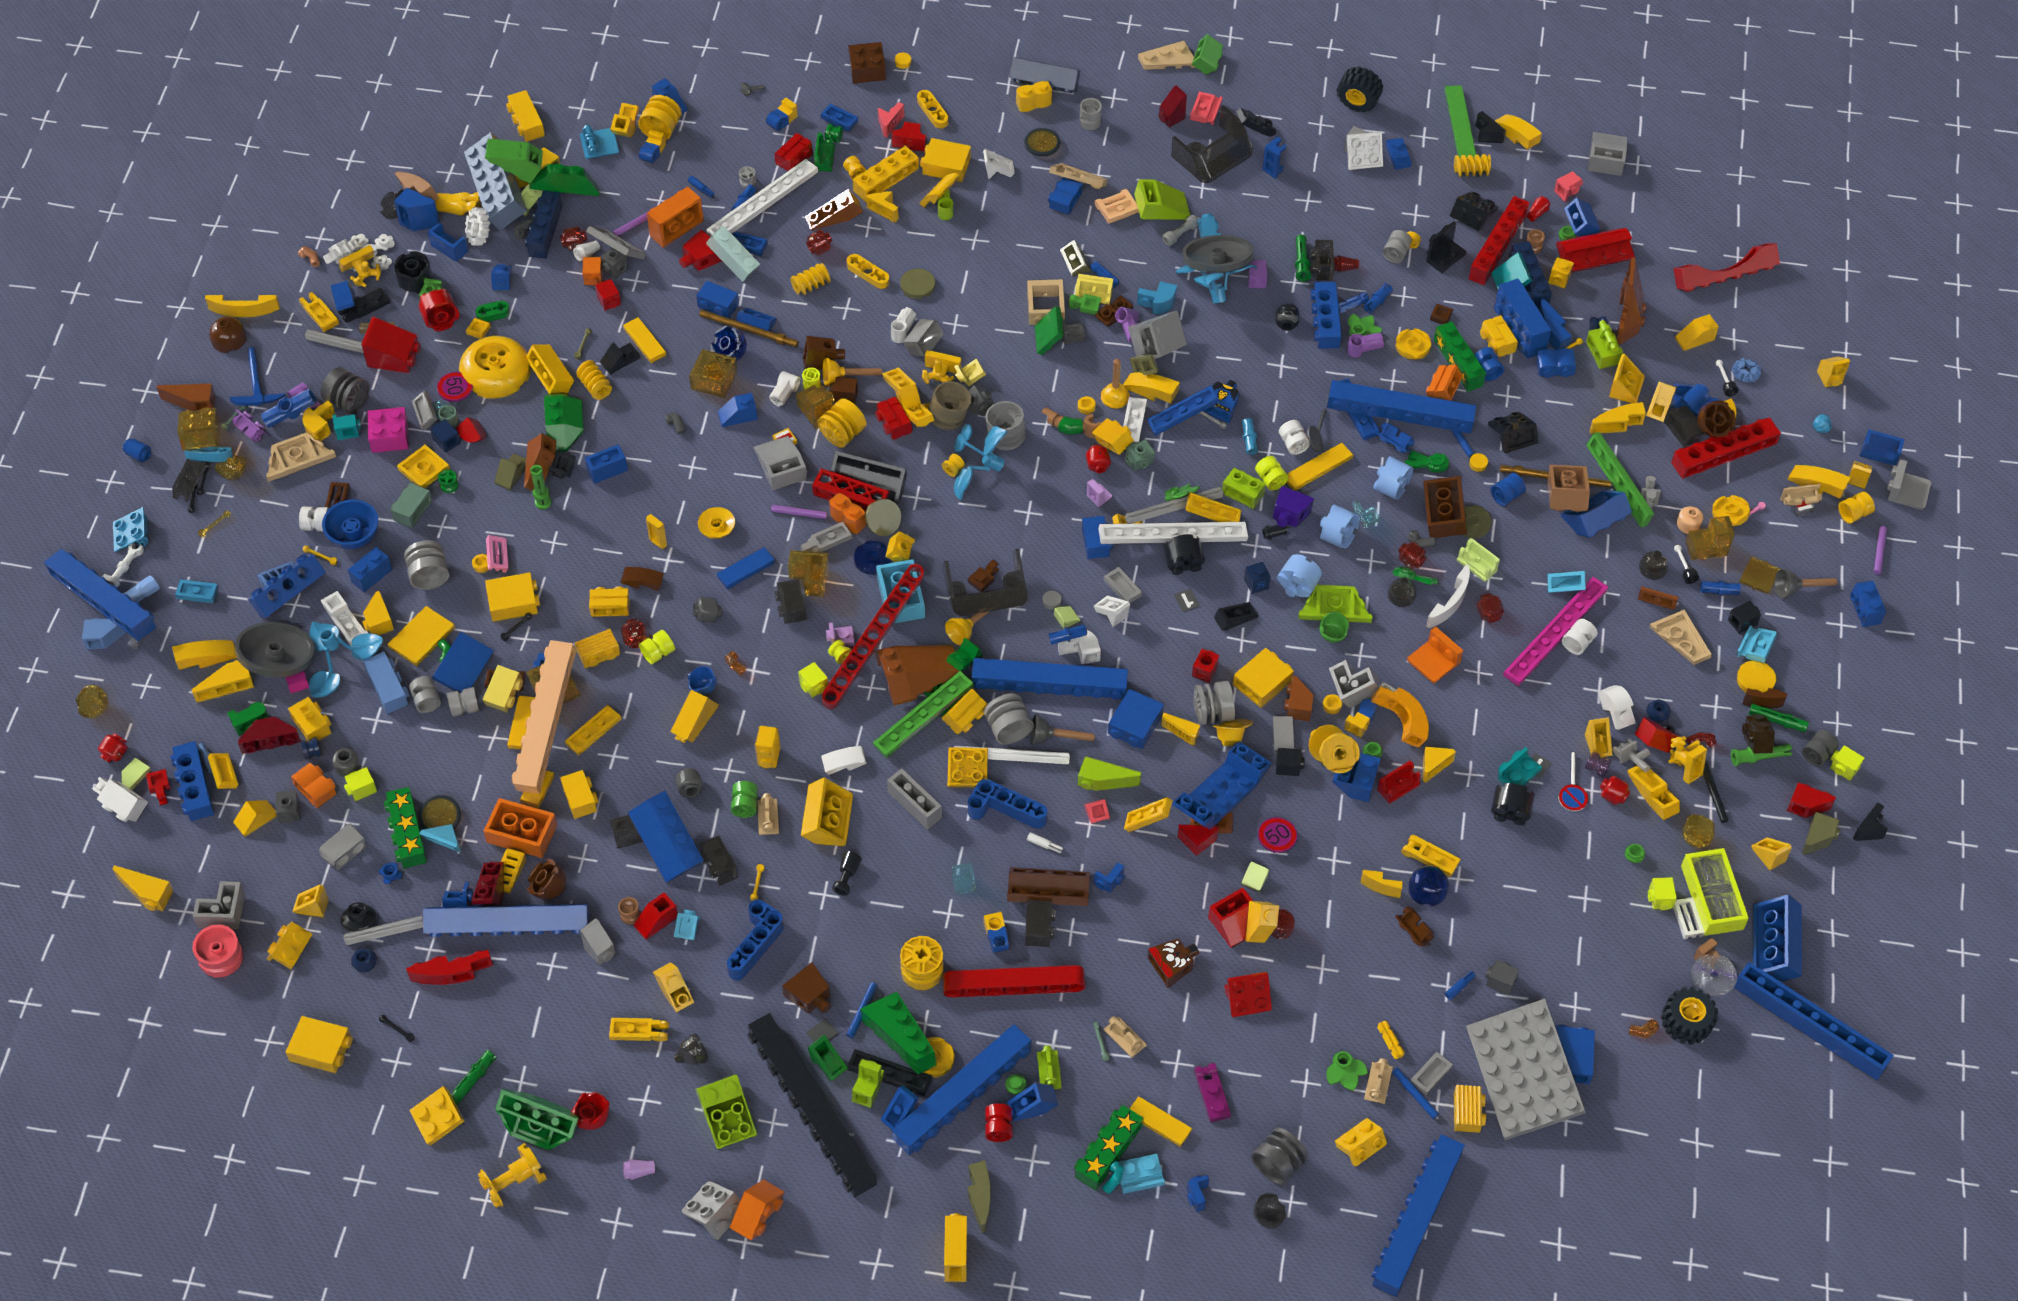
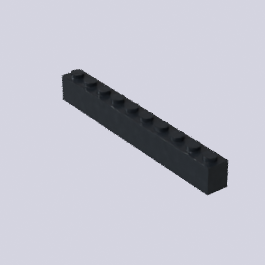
[747,1013,877,1197]

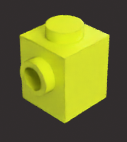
[798,662,828,698]
[1830,745,1865,781]
[344,767,377,801]
[1648,877,1677,910]

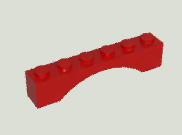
[1673,243,1780,292]

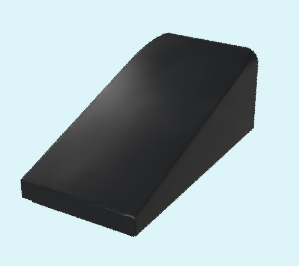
[1214,602,1258,631]

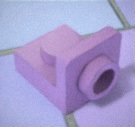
[1087,479,1112,507]
[826,623,854,647]

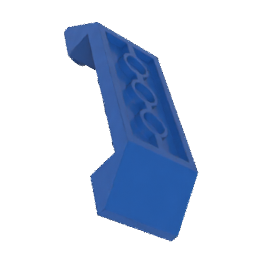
[1172,741,1271,829]

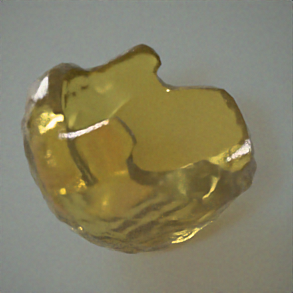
[214,455,247,481]
[76,684,109,719]
[1682,814,1715,848]

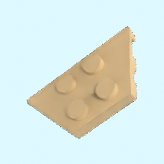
[266,432,336,482]

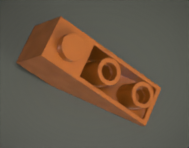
[806,189,863,230]
[156,383,215,413]
[524,433,556,493]

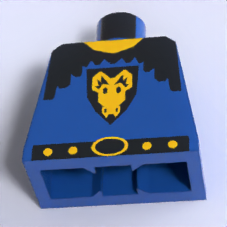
[1203,380,1239,424]

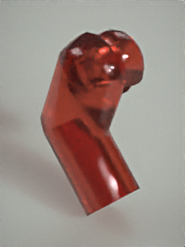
[1686,732,1717,747]

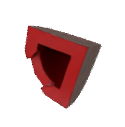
[455,417,486,443]

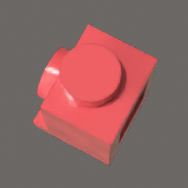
[1554,171,1583,202]

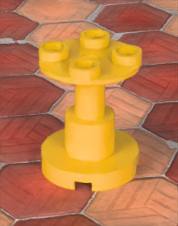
[1308,725,1360,773]
[478,1143,547,1208]

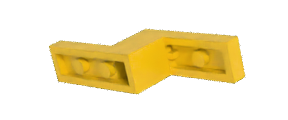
[882,367,934,427]

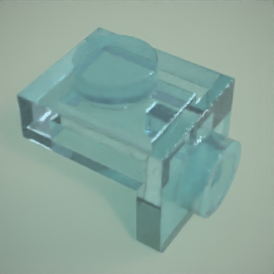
[1351,499,1381,528]

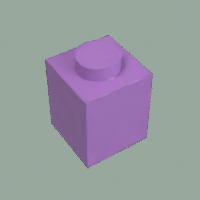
[1247,260,1267,288]

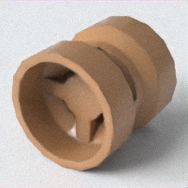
[1526,229,1545,254]
[618,897,640,925]

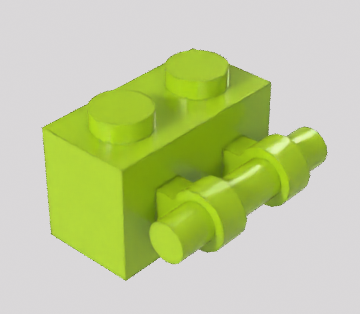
[1586,320,1623,369]

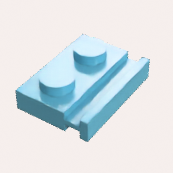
[1737,626,1777,663]
[1119,1154,1165,1194]

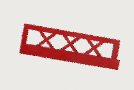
[812,468,889,512]

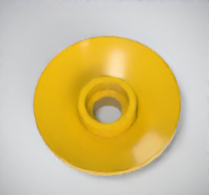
[698,507,735,539]

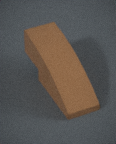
[394,172,439,201]

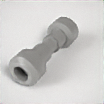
[1163,215,1199,246]

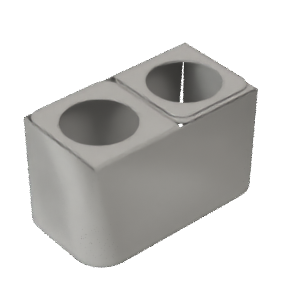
[903,319,943,356]
[319,823,366,871]

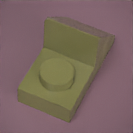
[494,453,526,491]

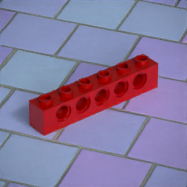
[1468,196,1530,286]
[1671,417,1781,479]

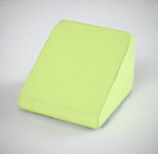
[1054,606,1080,629]
[1241,862,1269,892]

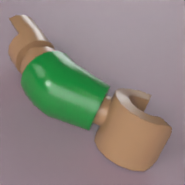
[1042,407,1102,438]

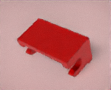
[1377,760,1421,804]

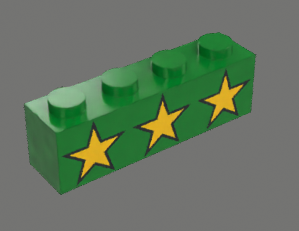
[1434,322,1486,392]
[384,787,427,869]
[1074,1104,1144,1191]

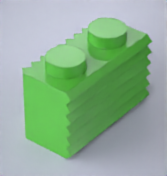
[1192,34,1224,75]

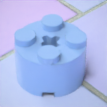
[1373,456,1413,500]
[1320,505,1360,548]
[1277,554,1322,597]

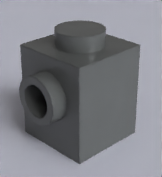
[276,790,300,823]
[1485,960,1519,995]

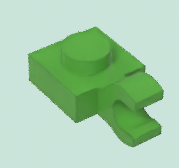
[1068,294,1101,315]

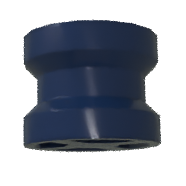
[1589,316,1608,330]
[301,737,321,760]

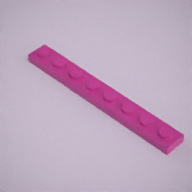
[1503,577,1608,686]

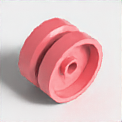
[192,924,244,978]

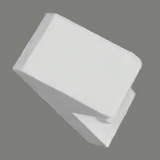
[983,149,1015,179]
[1094,596,1130,627]

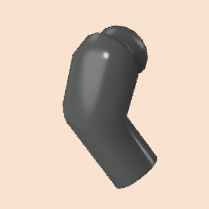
[514,219,532,240]
[665,413,686,434]

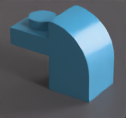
[1137,281,1177,314]

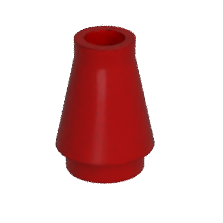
[1526,196,1551,222]

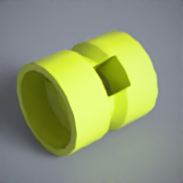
[1255,456,1289,491]
[639,630,675,665]

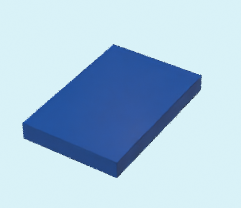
[432,631,494,693]

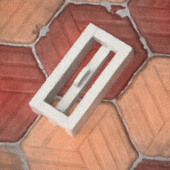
[1673,897,1705,939]

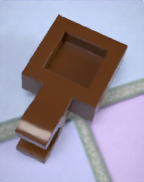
[968,559,999,593]

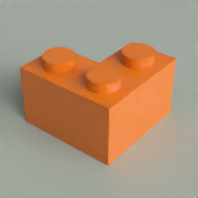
[729,1179,785,1240]

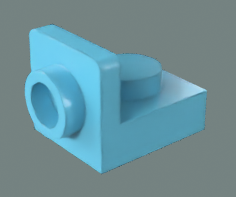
[674,910,701,940]

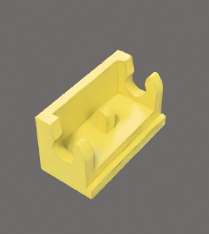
[1075,274,1113,305]

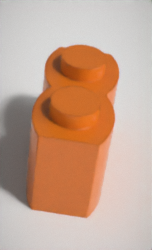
[829,493,866,534]
[291,763,336,808]

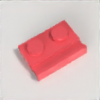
[1190,92,1223,125]

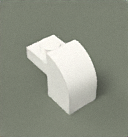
[1058,630,1101,664]
[1598,685,1636,730]

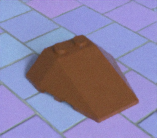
[1616,257,1646,345]
[874,645,963,706]

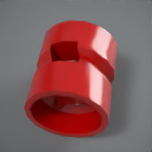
[985,1104,1012,1142]

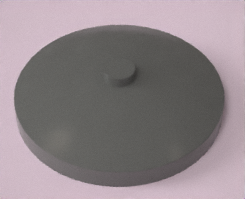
[1183,235,1254,272]
[235,622,314,677]

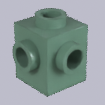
[1125,439,1155,471]

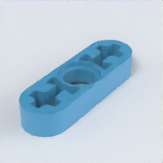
[184,446,233,462]

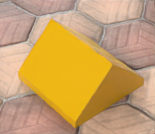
[1609,353,1645,403]

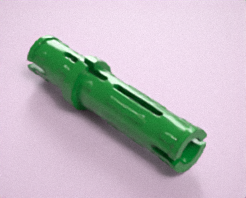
[1748,703,1809,733]
[451,1050,497,1106]

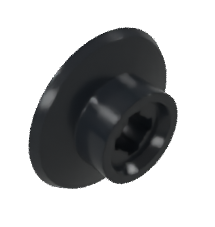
[340,902,377,931]

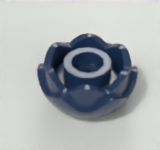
[1646,699,1671,722]
[351,948,377,972]

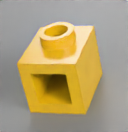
[1548,257,1574,289]

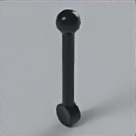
[197,462,210,495]
[188,481,198,513]
[500,613,532,641]
[379,1015,414,1042]

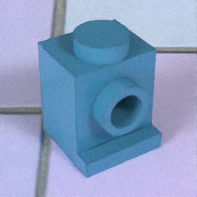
[1197,213,1221,238]

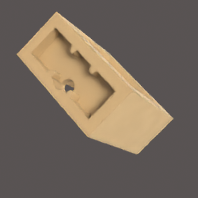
[1027,279,1065,325]

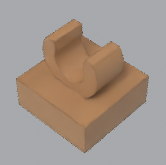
[1693,938,1720,966]

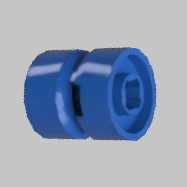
[1475,347,1505,381]
[1490,473,1526,506]

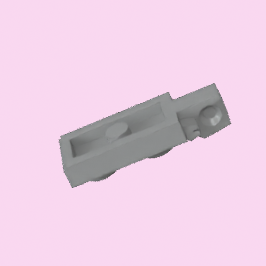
[801,522,852,557]

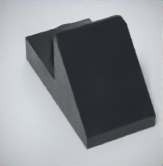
[1475,111,1506,144]
[600,342,640,374]
[1853,802,1888,841]

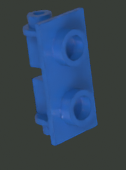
[1376,422,1415,453]

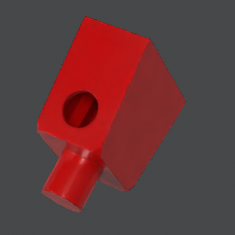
[679,230,722,271]

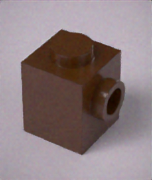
[830,377,858,404]

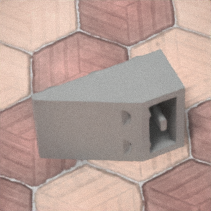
[1587,132,1627,176]
[1128,310,1187,359]
[754,436,807,491]

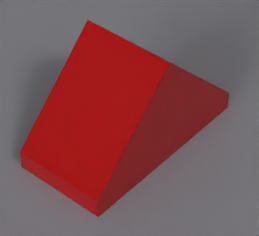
[1635,717,1679,753]
[1177,824,1219,856]

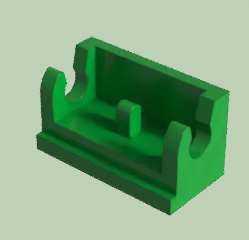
[814,133,835,172]

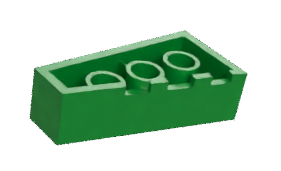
[860,992,937,1074]

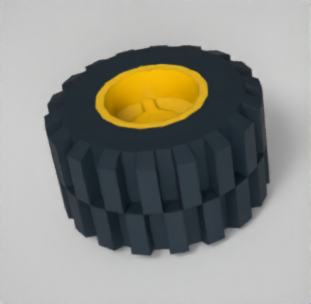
[1337,66,1383,112]
[1661,987,1718,1045]

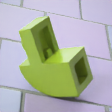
[852,1059,884,1108]

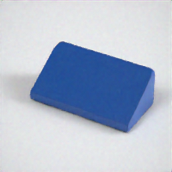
[736,307,777,331]

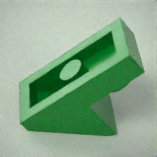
[946,638,983,672]
[808,1035,848,1081]

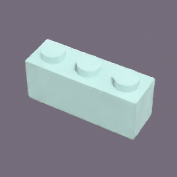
[706,225,760,282]

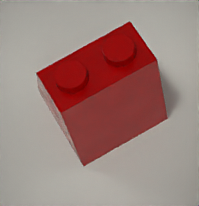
[361,317,421,374]

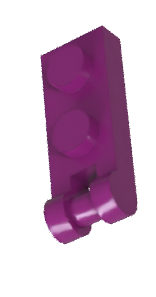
[1194,1063,1231,1123]

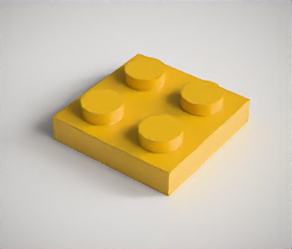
[397,445,450,488]
[410,1086,465,1146]

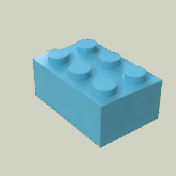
[876,559,925,623]

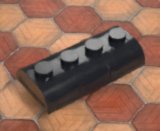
[828,451,907,505]

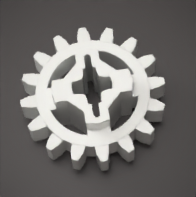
[465,207,490,246]
[323,239,360,264]

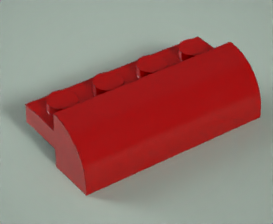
[1556,227,1635,273]

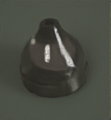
[1639,550,1668,580]
[1388,577,1417,607]
[674,1033,709,1065]

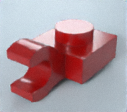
[146,769,171,805]

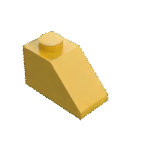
[1675,314,1719,351]
[362,591,394,635]
[1245,901,1279,943]

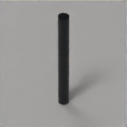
[1703,759,1728,823]

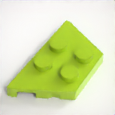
[1298,585,1372,623]

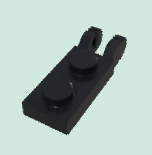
[1236,108,1276,137]
[337,288,390,323]

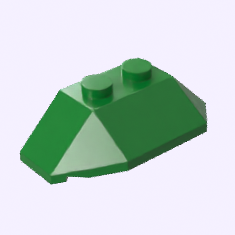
[529,164,599,196]
[544,393,584,453]
[495,1089,579,1150]

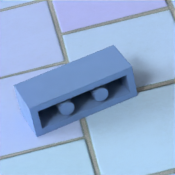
[363,652,409,714]

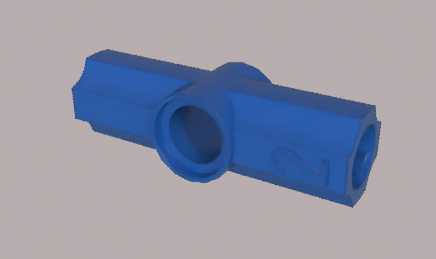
[261,389,317,428]

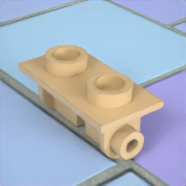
[1780,484,1822,506]
[757,793,779,835]
[1104,1016,1147,1058]
[1364,1058,1393,1104]

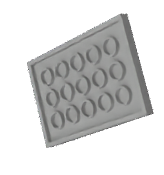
[1466,999,1586,1141]

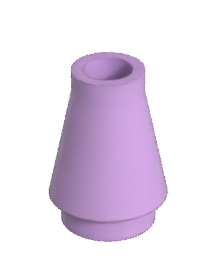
[623,1159,655,1181]

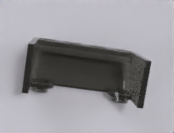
[1171,105,1253,183]
[942,549,1028,616]

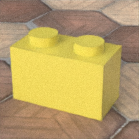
[483,665,523,713]

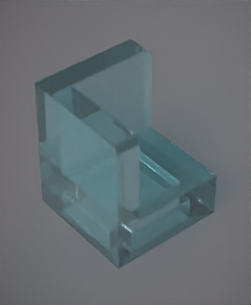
[951,862,976,895]

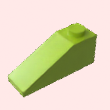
[1078,756,1142,791]

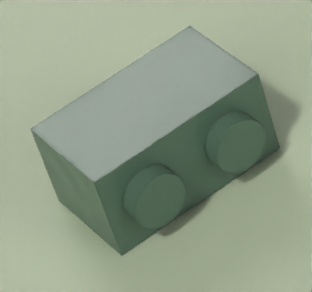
[390,483,432,528]

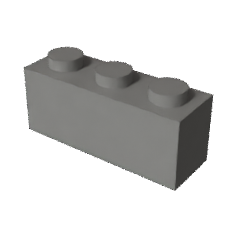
[887,769,942,830]

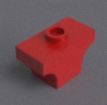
[892,121,927,152]

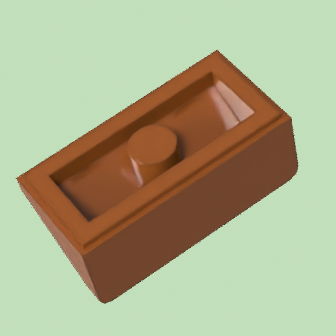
[1638,586,1678,610]

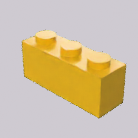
[506,90,545,142]
[527,344,574,394]

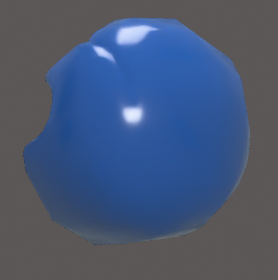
[687,666,717,696]

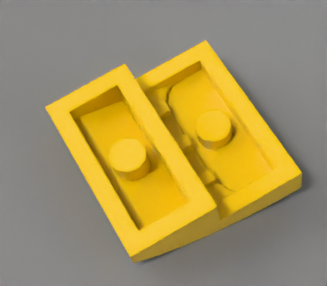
[919,173,959,208]

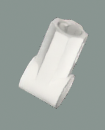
[891,307,916,343]
[769,371,801,407]

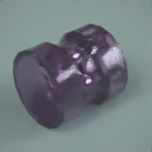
[1585,751,1612,778]

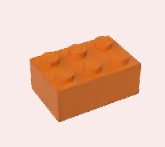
[647,186,704,248]
[484,798,557,858]

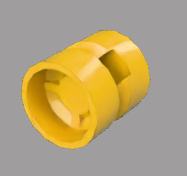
[1838,491,1875,524]

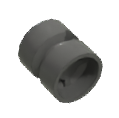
[1802,730,1839,767]

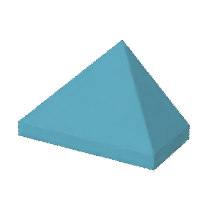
[1547,571,1586,593]
[420,824,461,852]

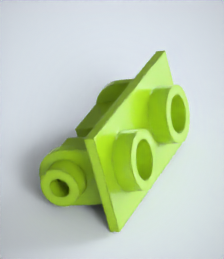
[1037,1045,1062,1090]

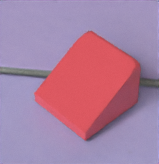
[1084,799,1110,823]

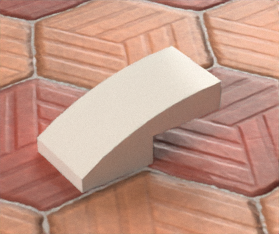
[821,746,867,775]

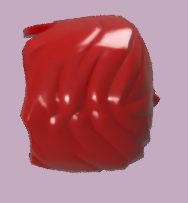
[571,1092,610,1130]

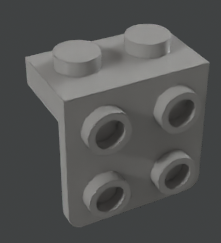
[1887,459,1931,510]
[682,1181,740,1240]

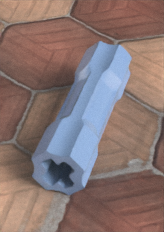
[125,575,160,603]

